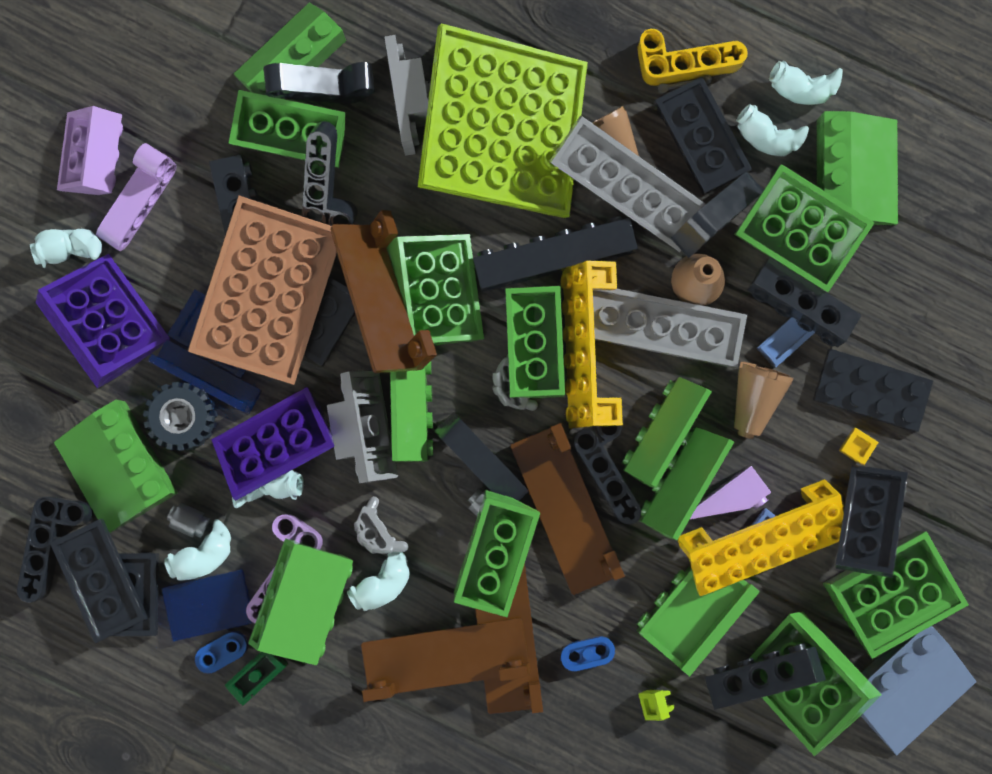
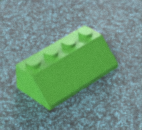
[234,2,346,99]
[229,90,345,168]
[506,286,565,398]
[390,361,433,462]
[621,377,712,487]
[454,490,540,617]

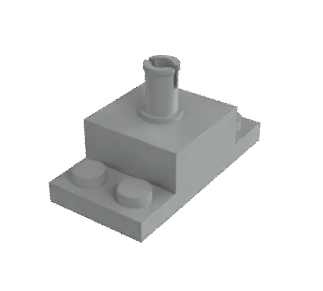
[385,35,431,156]
[327,371,398,483]

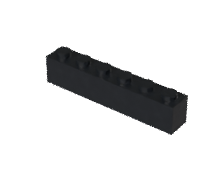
[473,216,638,293]

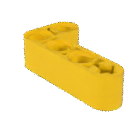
[638,29,747,86]

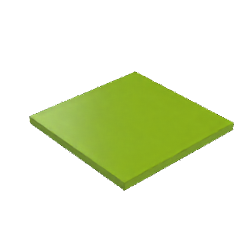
[418,23,588,218]

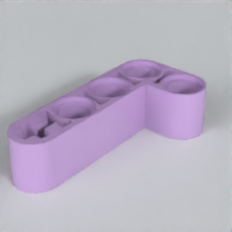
[96,143,177,251]
[246,514,322,623]

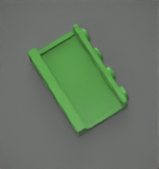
[248,538,353,665]
[636,559,760,677]

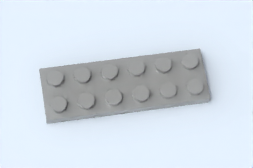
[549,116,706,252]
[593,289,747,368]

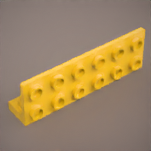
[561,261,623,429]
[678,479,844,596]

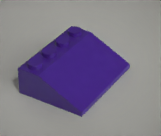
[36,254,170,388]
[211,387,335,501]

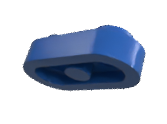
[195,631,248,673]
[561,636,615,671]

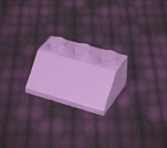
[57,106,123,195]

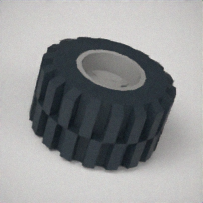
[143,382,217,451]

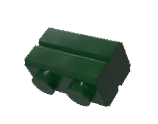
[225,652,289,706]

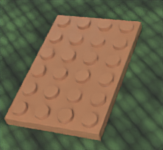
[188,196,337,385]

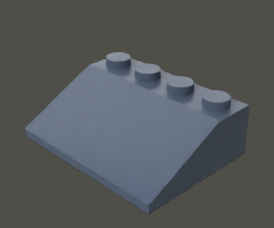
[861,626,976,755]

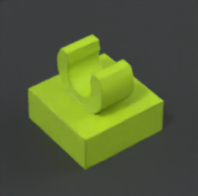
[638,690,674,721]

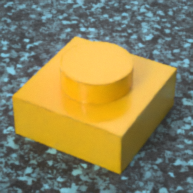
[839,428,879,465]

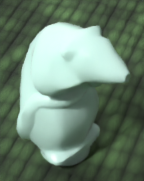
[769,61,842,105]
[736,104,809,156]
[30,229,102,268]
[232,470,304,508]
[164,519,231,581]
[347,552,410,611]

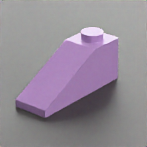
[690,466,771,519]

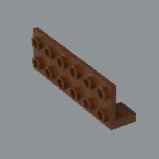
[330,210,437,373]
[511,423,625,595]
[476,563,543,714]
[361,618,531,702]

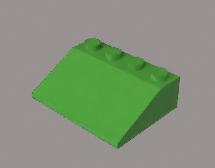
[817,111,898,225]
[734,164,875,292]
[387,234,484,346]
[54,399,178,533]
[639,427,734,540]
[823,531,969,659]
[749,612,882,756]

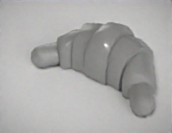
[492,355,538,411]
[354,496,408,554]

